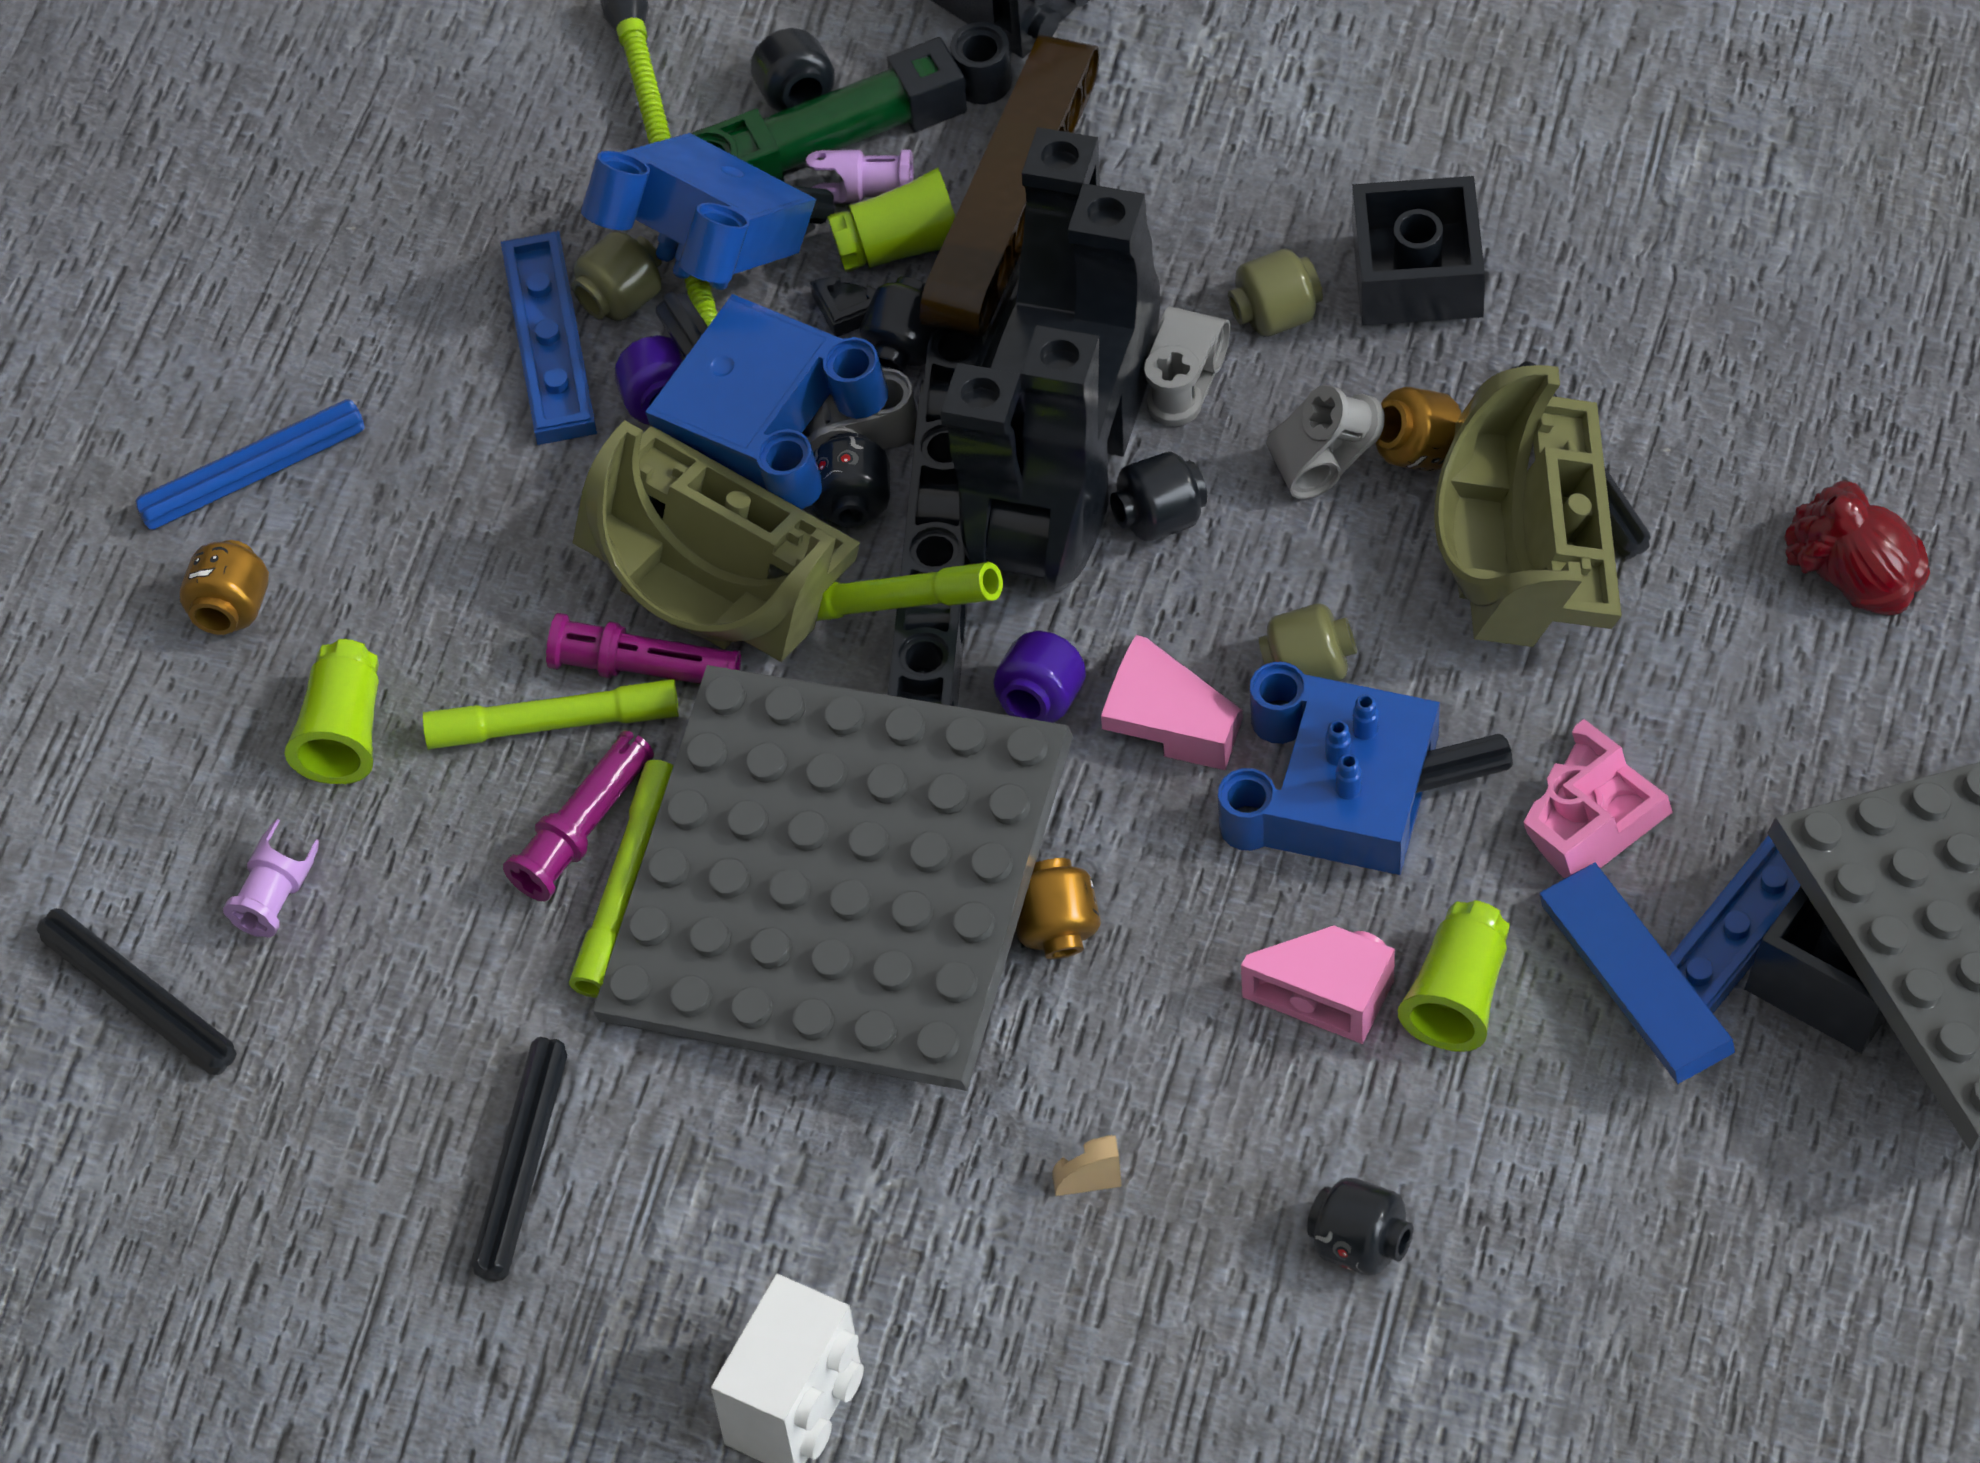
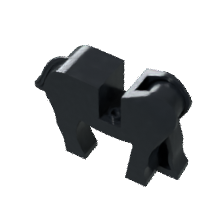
[941,127,1160,593]

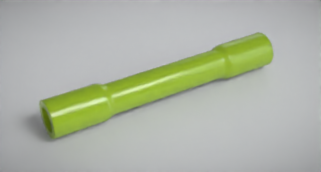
[816,562,1003,621]
[423,679,679,750]
[569,760,674,998]

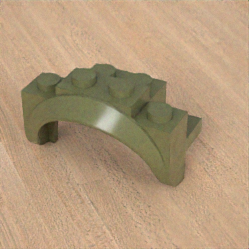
[1434,365,1622,647]
[572,420,860,662]

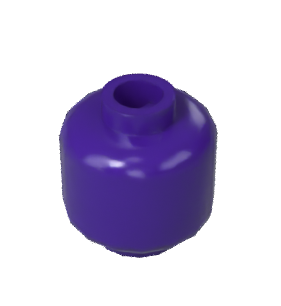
[615,335,685,425]
[993,631,1086,723]

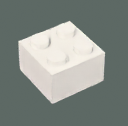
[711,1273,864,1463]

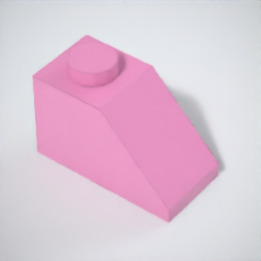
[1241,925,1395,1044]

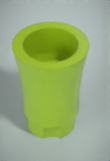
[827,167,955,272]
[284,639,379,784]
[1397,900,1510,1052]

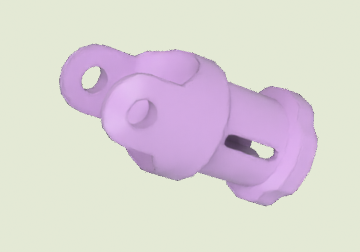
[806,150,914,203]
[223,819,319,938]

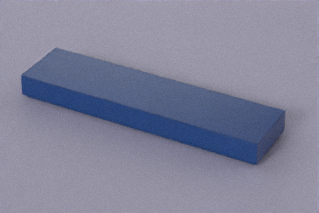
[501,231,597,445]
[1669,835,1801,1013]
[1539,862,1735,1084]

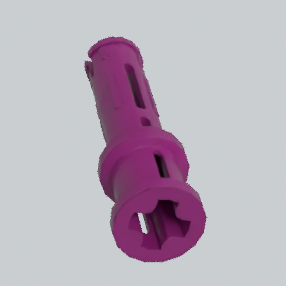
[546,613,741,684]
[503,730,654,902]

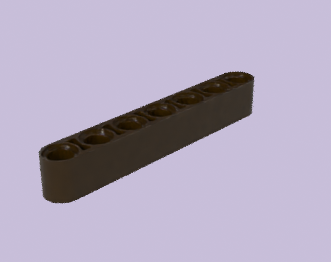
[920,35,1100,337]

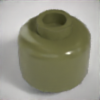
[571,231,662,321]
[1228,249,1323,337]
[1259,604,1357,681]

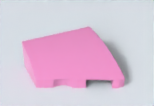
[1101,635,1243,771]
[1523,719,1673,879]

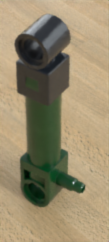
[691,21,1012,182]

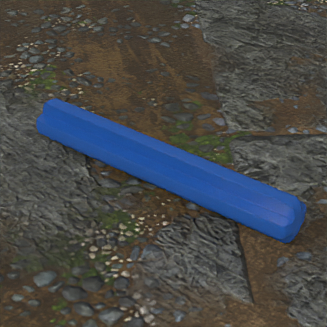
[135,399,364,530]

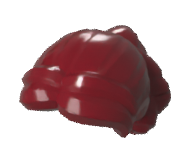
[1785,480,1930,616]

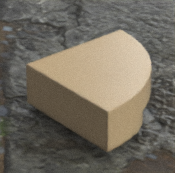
[1052,1135,1122,1196]

